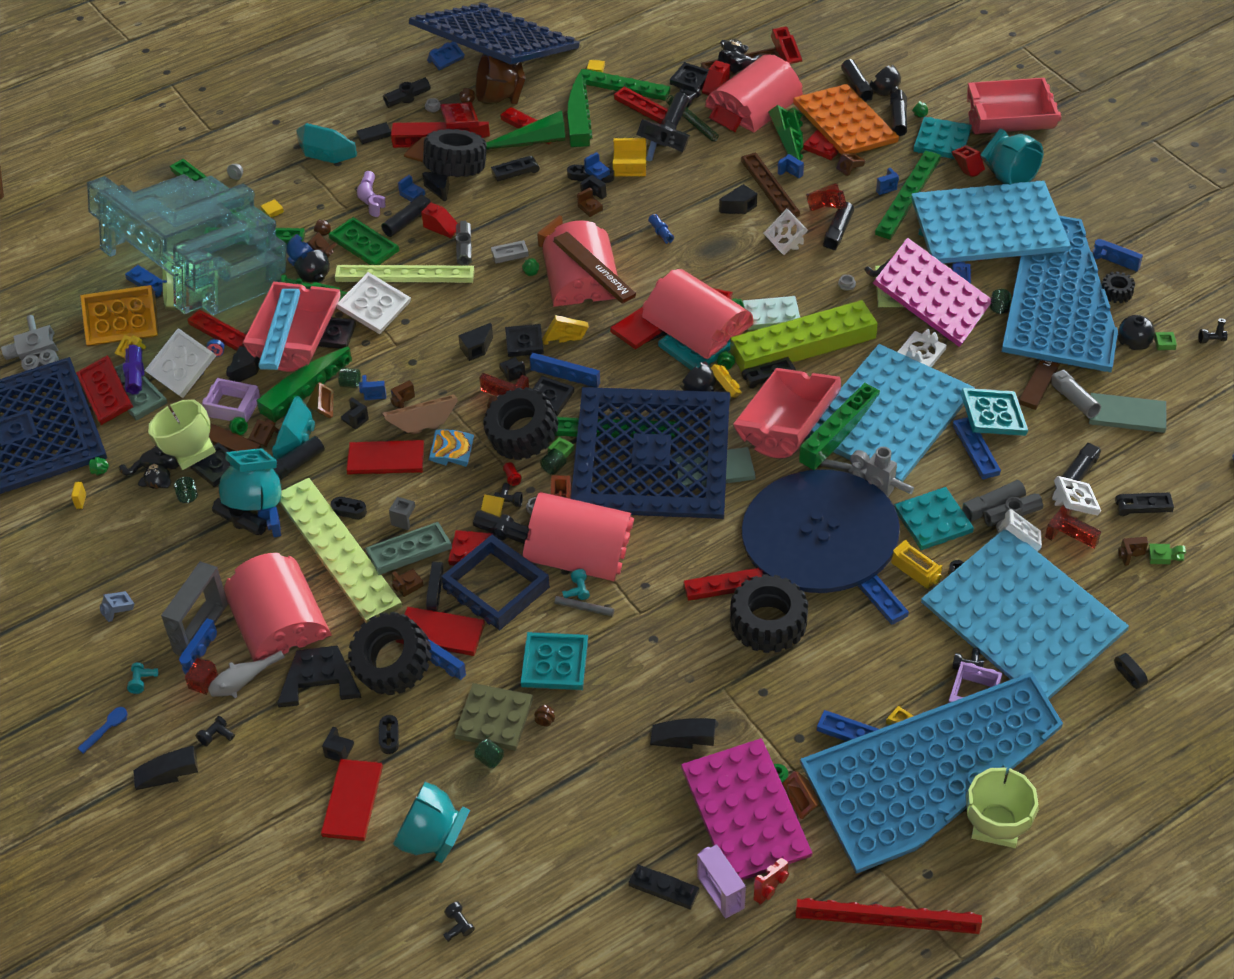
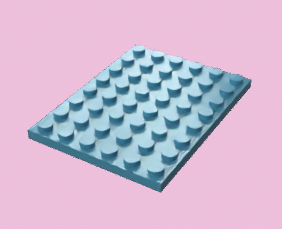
[911,181,1071,263]
[805,344,975,482]
[921,530,1129,699]

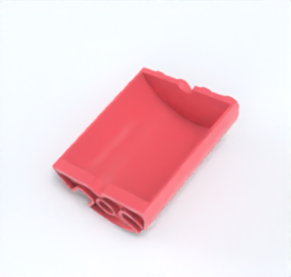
[705,55,803,133]
[967,78,1061,134]
[543,221,618,307]
[642,269,753,359]
[243,281,340,372]
[733,368,841,458]
[523,492,634,581]
[224,553,331,662]

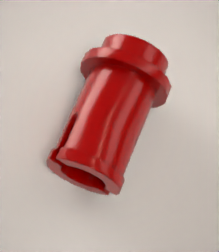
[503,462,522,486]

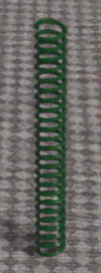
[666,95,719,141]

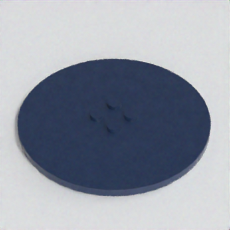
[742,470,900,593]

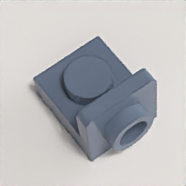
[100,591,134,622]

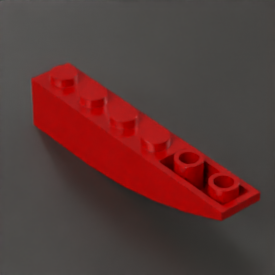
[391,122,490,148]

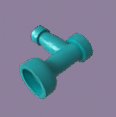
[562,569,590,600]
[127,663,158,694]

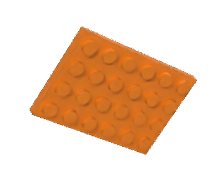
[793,84,899,155]

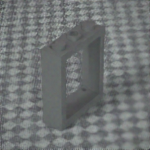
[161,561,228,656]

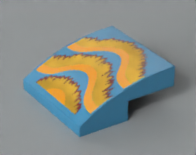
[428,430,474,467]

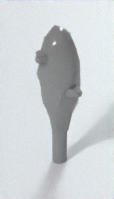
[208,650,285,698]

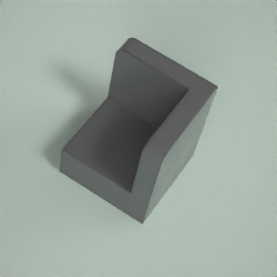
[389,497,415,530]

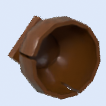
[475,54,526,104]

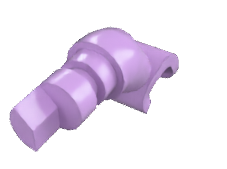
[357,171,385,217]

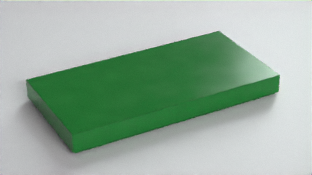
[328,217,400,265]

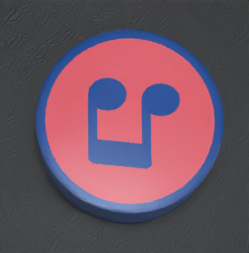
[206,339,225,357]

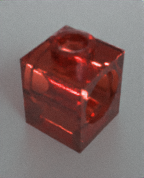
[185,658,218,695]

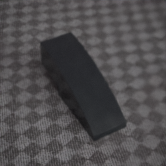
[636,119,690,152]
[650,718,716,749]
[133,746,198,790]

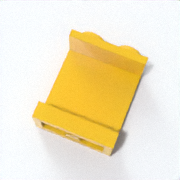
[613,138,646,177]

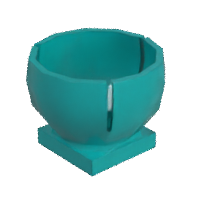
[980,128,1044,185]
[219,448,282,510]
[393,782,470,863]

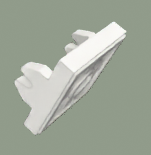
[763,208,808,255]
[898,329,947,367]
[1052,476,1101,516]
[998,509,1042,552]

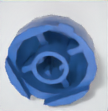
[286,234,314,266]

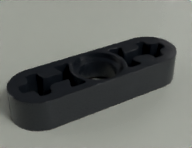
[567,164,614,183]
[426,562,444,611]

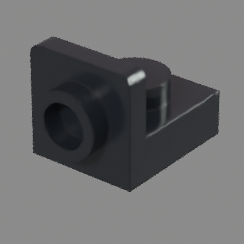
[580,175,607,199]
[500,357,526,382]

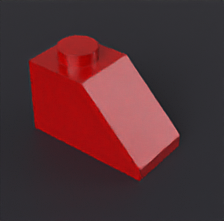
[702,60,730,95]
[952,145,985,177]
[421,203,458,238]

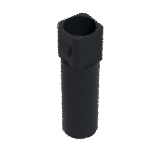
[841,59,873,101]
[890,89,907,136]
[661,92,689,130]
[381,195,431,237]
[823,202,854,250]
[273,436,325,481]
[1055,443,1101,490]

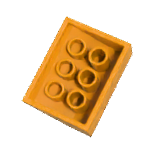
[80,285,158,346]

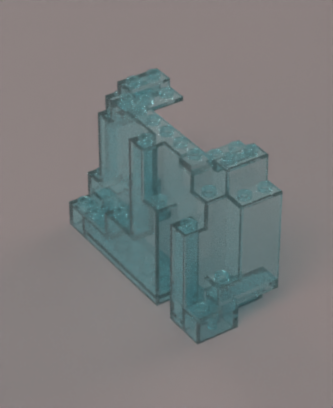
[87,174,287,315]

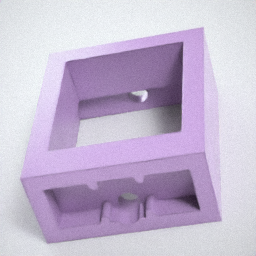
[202,378,260,422]
[948,661,1002,703]
[697,844,746,919]

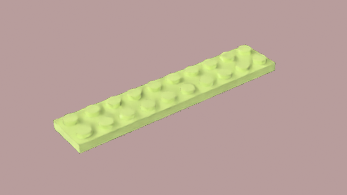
[280,478,402,623]

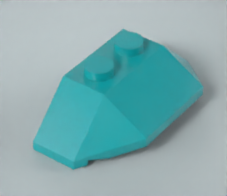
[296,123,357,163]
[272,396,315,459]

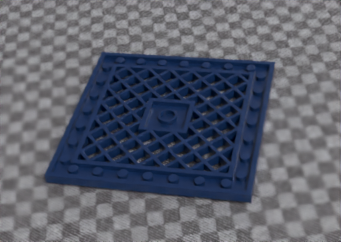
[409,3,580,64]
[0,357,108,494]
[571,387,730,519]

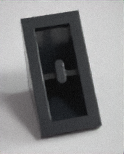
[422,172,450,202]

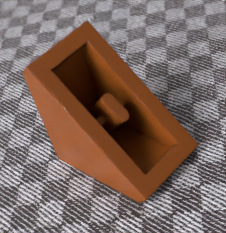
[551,475,572,499]

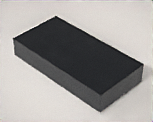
[356,122,391,144]

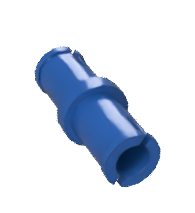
[648,214,674,244]

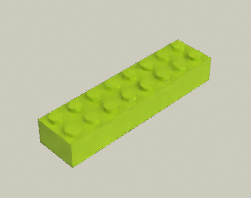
[730,300,878,372]

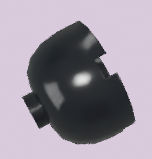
[870,65,901,96]
[294,250,330,283]
[1117,315,1155,350]
[680,361,716,392]

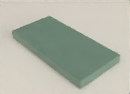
[115,363,167,421]
[1089,393,1166,433]
[675,447,755,490]
[365,522,452,575]

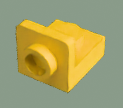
[115,335,146,359]

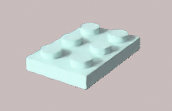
[743,296,800,330]

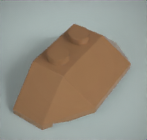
[382,394,458,434]

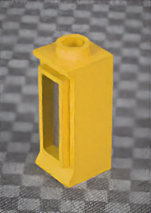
[891,540,942,589]

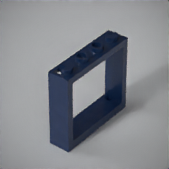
[441,535,550,631]

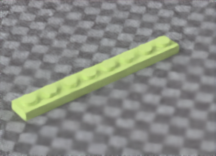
[335,265,474,283]

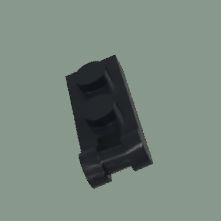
[491,156,540,182]
[741,357,796,389]
[1115,492,1174,516]

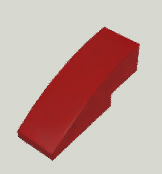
[771,26,802,64]

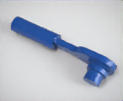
[78,707,127,754]

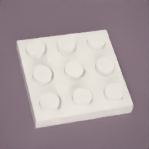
[337,272,411,334]
[145,328,217,398]

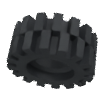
[1102,271,1135,304]

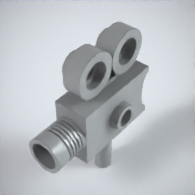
[1,315,59,371]
[849,447,914,497]

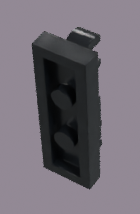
[629,864,699,910]

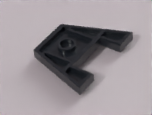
[277,645,362,708]

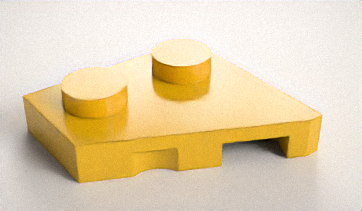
[542,315,589,345]
[711,364,741,398]

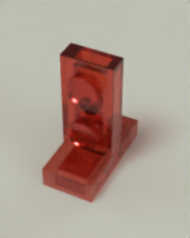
[806,183,847,211]
[479,373,529,396]
[1045,505,1101,549]

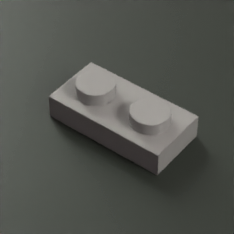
[491,240,529,263]

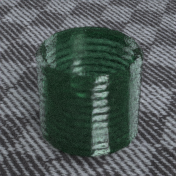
[990,289,1011,314]
[338,368,361,389]
[540,448,567,475]
[174,476,198,503]
[474,739,504,769]

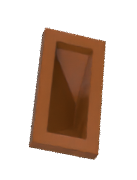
[404,136,425,162]
[537,215,563,247]
[306,382,334,419]
[782,771,819,819]

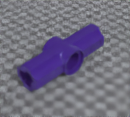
[123,345,145,395]

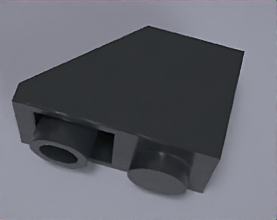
[719,184,757,214]
[458,323,493,361]
[226,346,260,382]

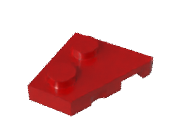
[803,129,839,160]
[448,530,493,566]
[754,858,789,905]

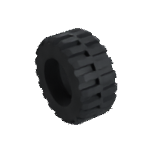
[423,129,487,177]
[483,387,558,460]
[730,574,808,653]
[348,612,432,695]

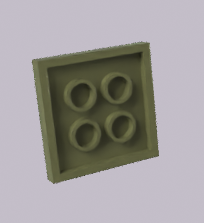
[455,683,533,751]

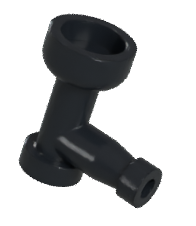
[679,88,701,108]
[1198,319,1228,344]
[494,483,523,507]
[952,648,984,672]
[195,716,235,746]
[443,901,475,942]

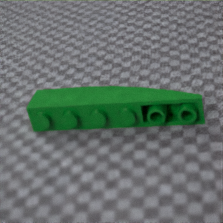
[568,73,593,147]
[256,347,352,423]
[799,383,880,470]

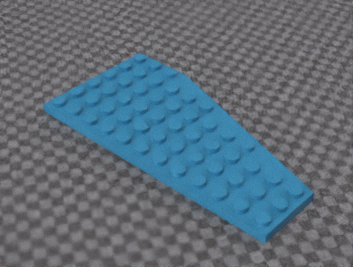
[1001,216,1118,372]
[800,672,1063,874]

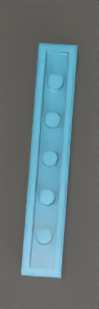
[259,289,300,370]

